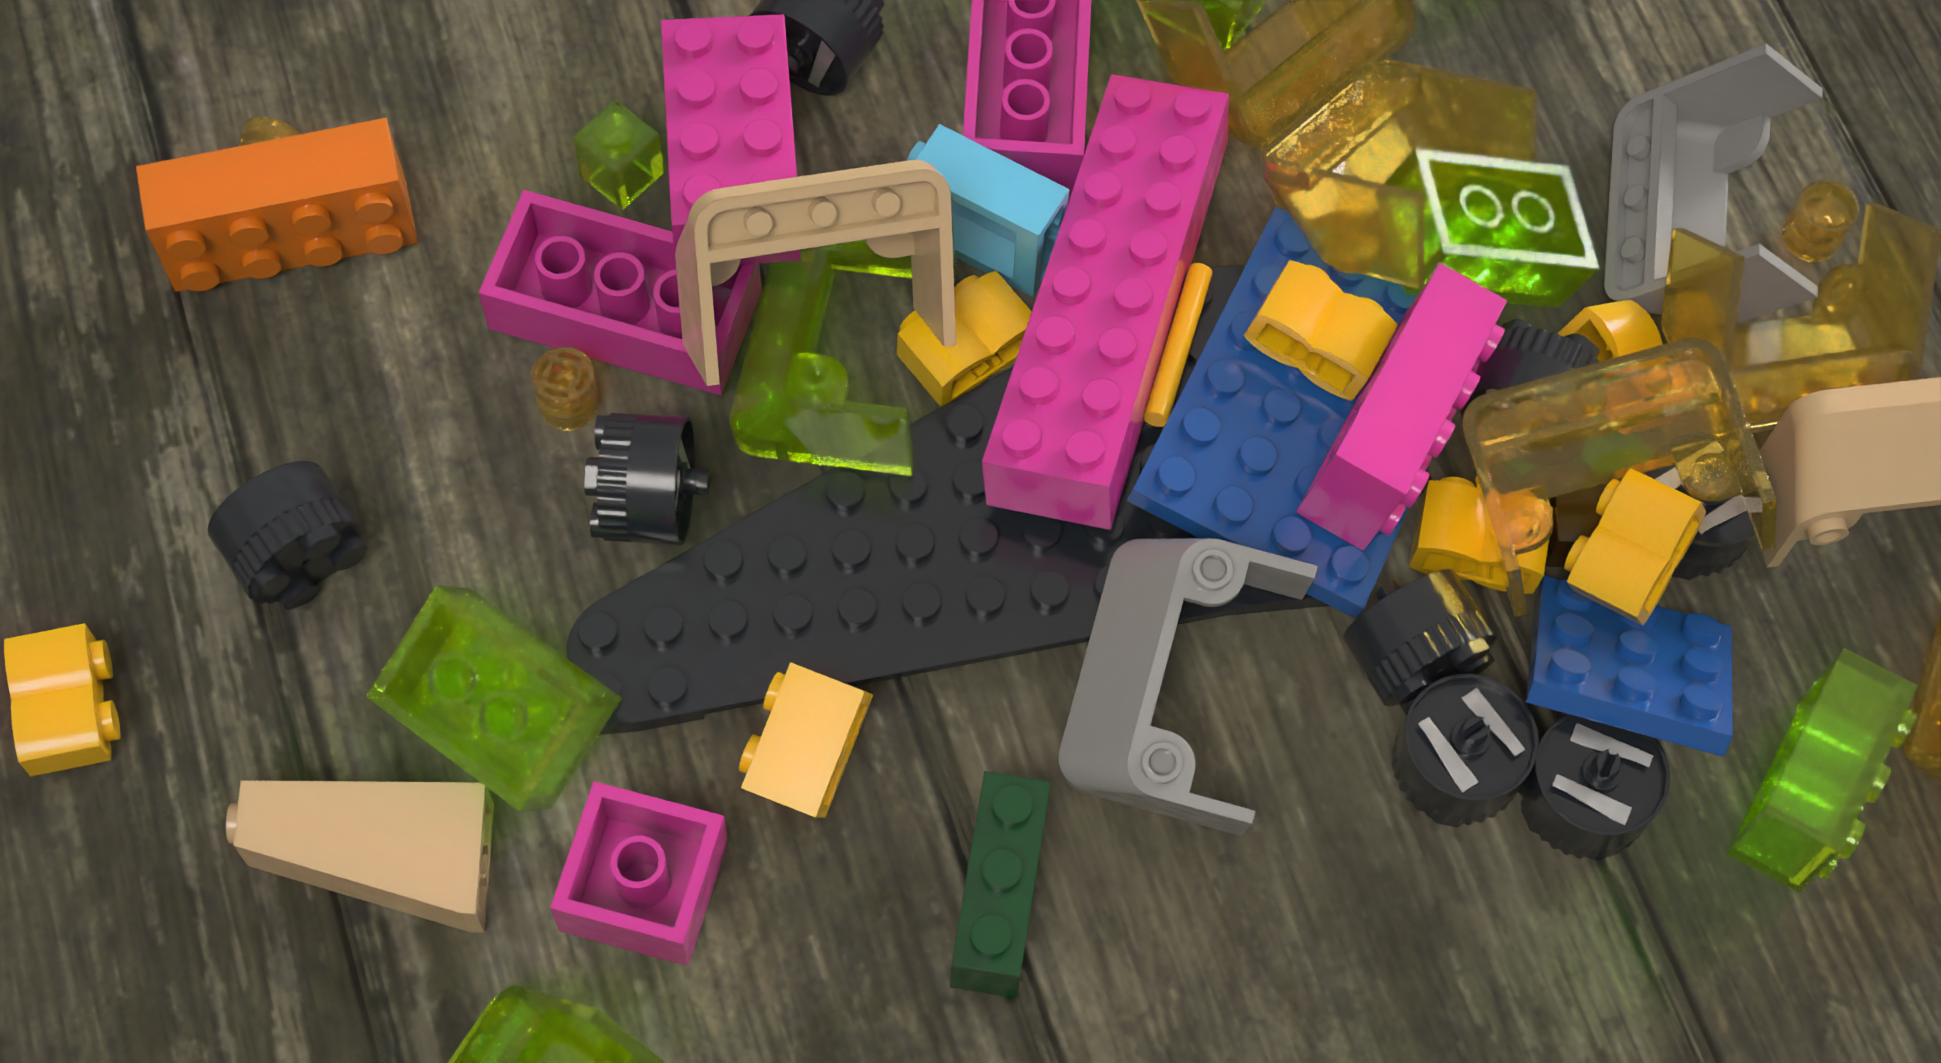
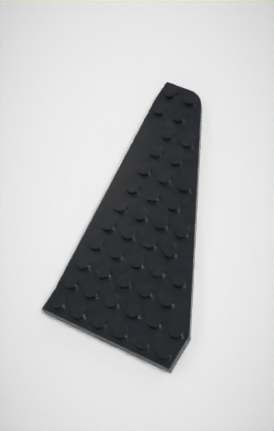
[567,265,1329,737]

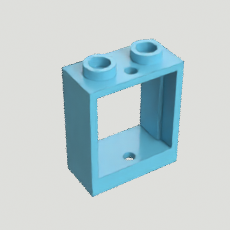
[906,124,1069,297]

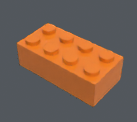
[136,118,418,292]

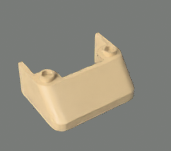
[675,160,956,386]
[1757,377,1941,567]

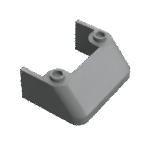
[1604,43,1823,325]
[1058,538,1318,836]

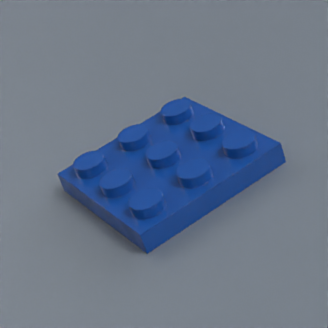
[1526,575,1733,757]

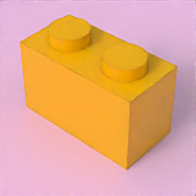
[739,662,874,818]

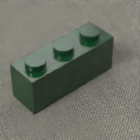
[950,771,1051,998]

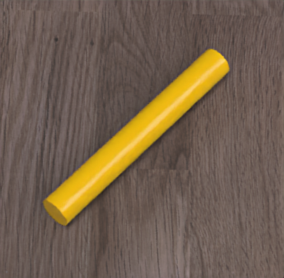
[1144,263,1213,427]

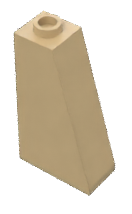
[226,781,494,933]

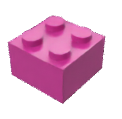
[550,781,728,967]

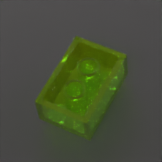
[1377,148,1600,308]
[366,585,622,811]
[1727,648,1918,893]

